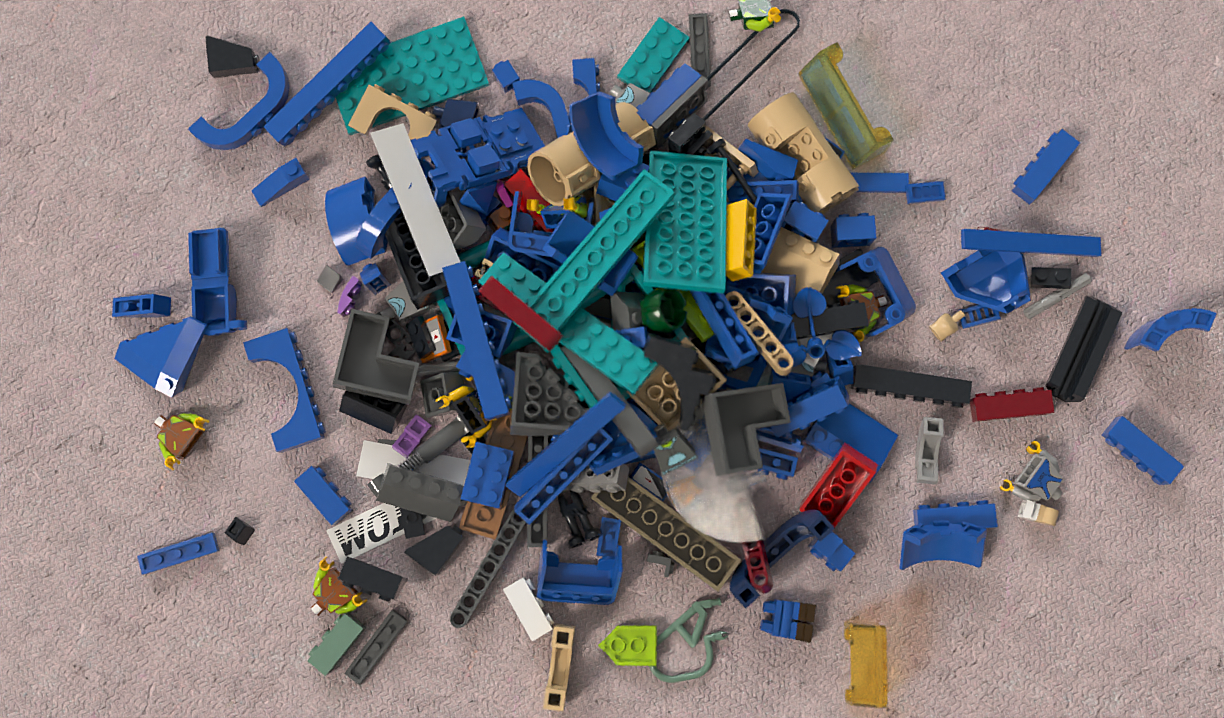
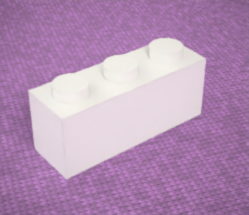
[503,577,554,641]

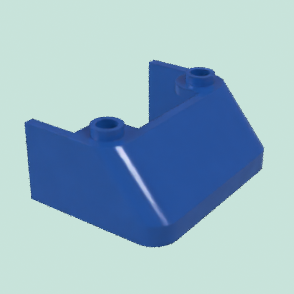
[508,191,594,257]
[835,247,916,337]
[537,540,623,605]

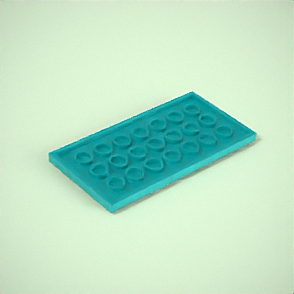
[324,16,490,136]
[643,151,727,293]

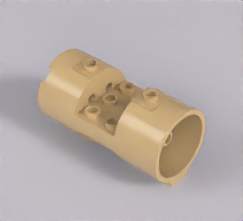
[747,92,859,214]
[528,102,656,206]

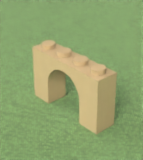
[348,84,438,140]
[543,623,575,711]

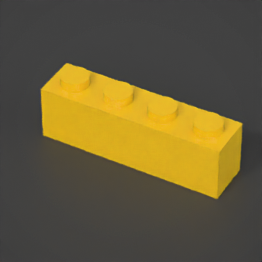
[725,199,757,282]

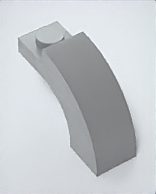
[915,417,943,485]

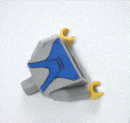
[999,441,1063,501]

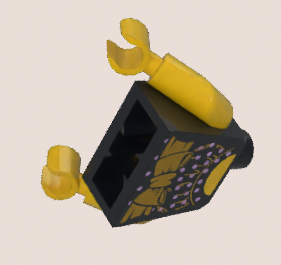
[435,386,492,448]

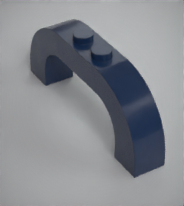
[729,510,835,609]

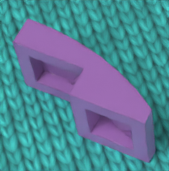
[392,414,432,459]

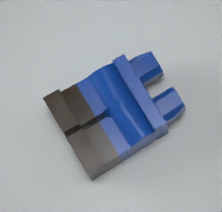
[760,599,816,643]

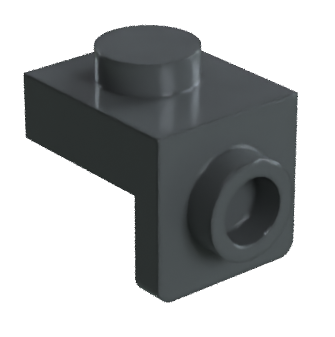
[647,551,674,578]

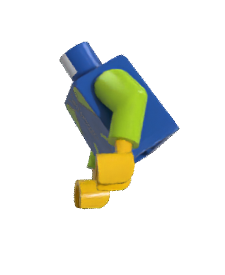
[527,195,588,229]

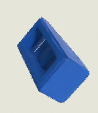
[958,305,1001,329]

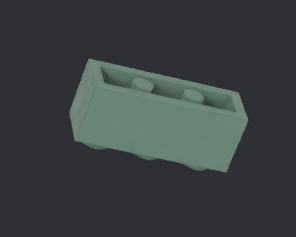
[307,613,367,676]

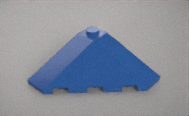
[114,316,207,397]

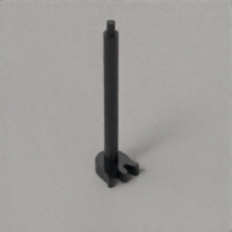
[706,138,757,204]

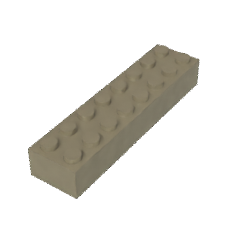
[591,477,741,592]

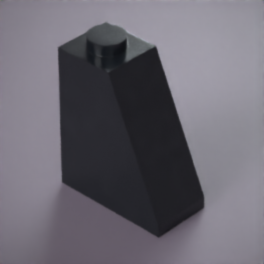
[205,36,260,78]
[404,525,465,576]

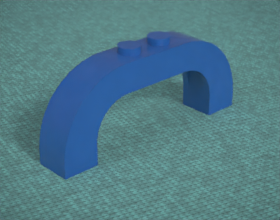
[188,52,290,150]
[512,80,571,138]
[356,159,435,259]

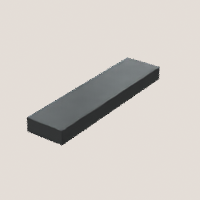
[688,13,711,87]
[344,609,408,685]

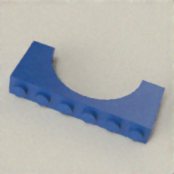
[243,328,326,453]

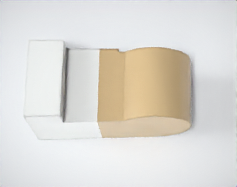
[1018,500,1059,526]

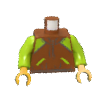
[836,284,887,342]
[154,413,209,470]
[311,556,368,616]

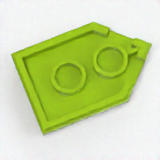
[598,625,657,666]

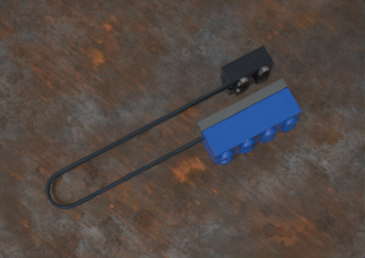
[636,9,800,154]

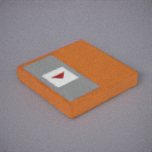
[421,315,452,363]

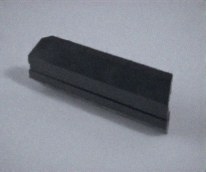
[1045,295,1122,402]

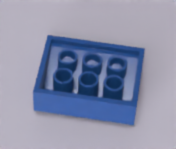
[802,403,898,483]

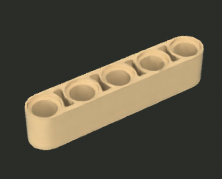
[726,292,793,375]

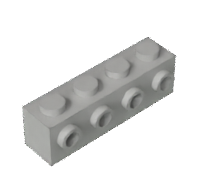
[562,464,629,493]

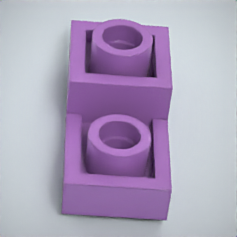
[338,276,362,317]

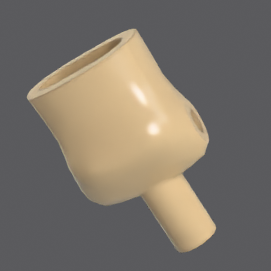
[929,310,965,342]

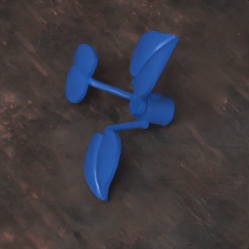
[774,287,862,368]

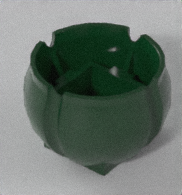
[640,287,687,333]

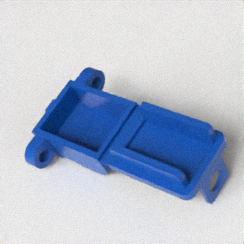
[188,228,247,336]

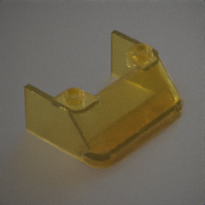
[844,622,888,708]

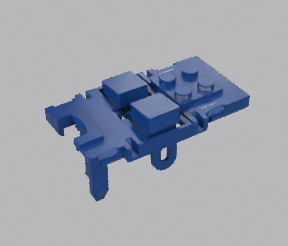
[410,108,545,208]

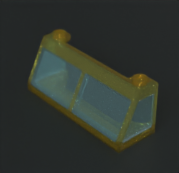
[798,42,894,170]

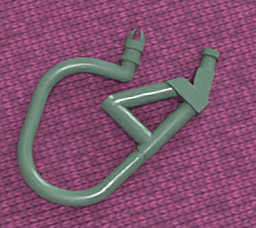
[649,597,728,683]

